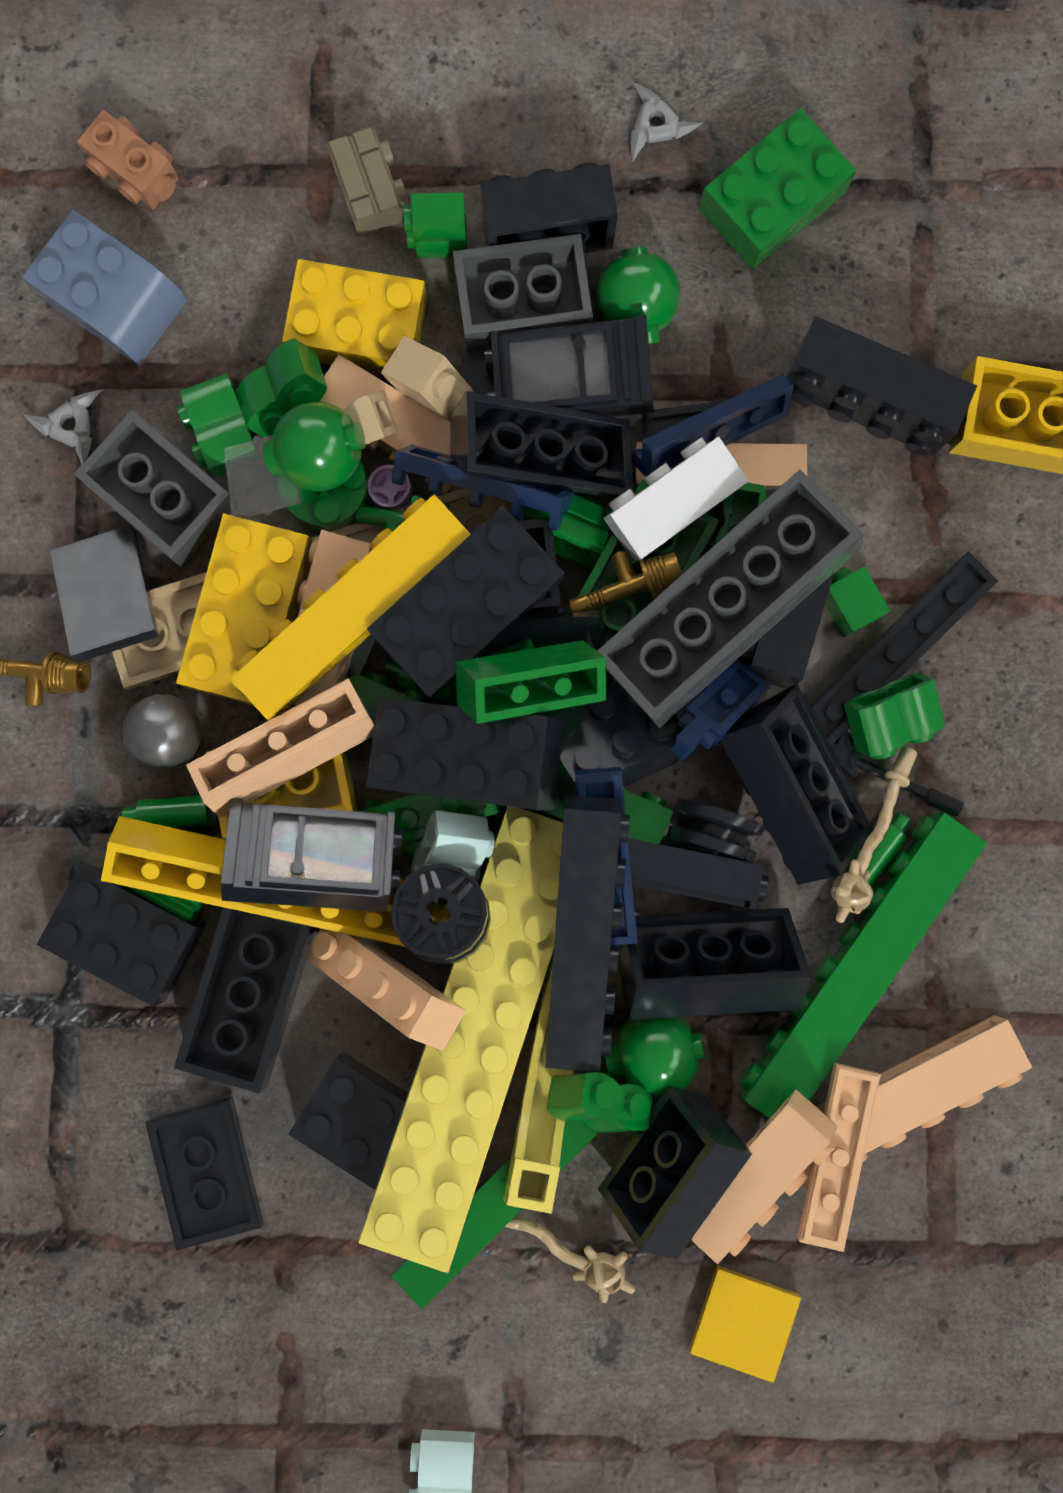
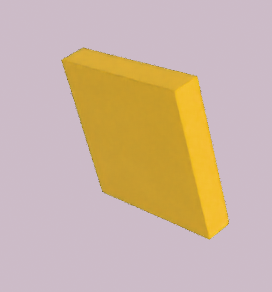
[689,1265,801,1383]

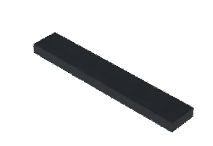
[809,551,998,746]

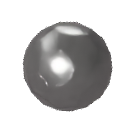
[123,694,201,771]

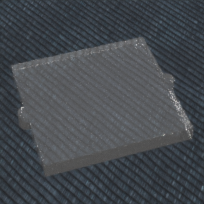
[224,435,302,518]

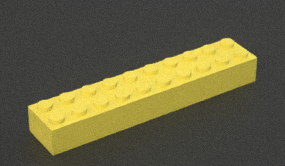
[359,806,563,1273]

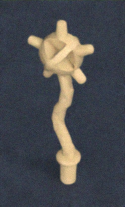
[831,747,917,923]
[505,1216,635,1303]

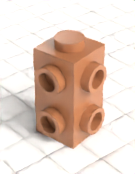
[77,110,179,210]

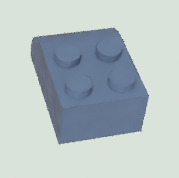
[22,209,188,366]

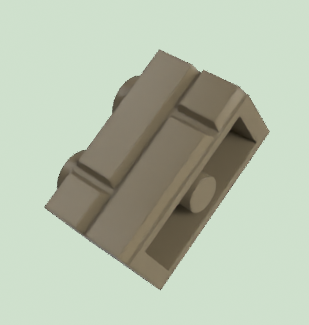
[327,127,409,237]

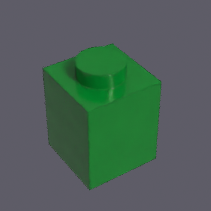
[825,566,890,638]

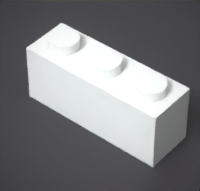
[603,437,749,561]

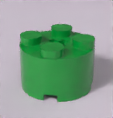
[279,461,371,535]

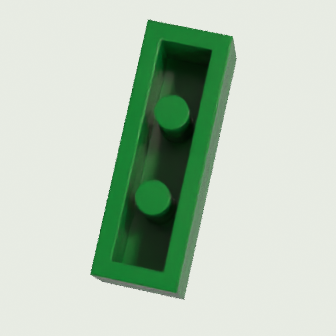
[455,640,606,724]

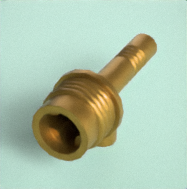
[569,551,682,612]
[0,652,91,706]

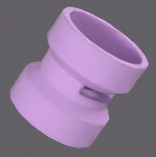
[367,465,413,510]

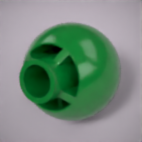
[596,247,681,345]
[263,401,365,492]
[605,1017,705,1098]

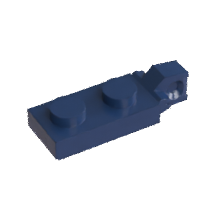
[670,659,770,760]

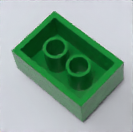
[699,108,857,270]

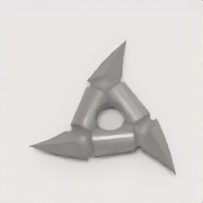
[631,82,704,162]
[22,389,103,465]

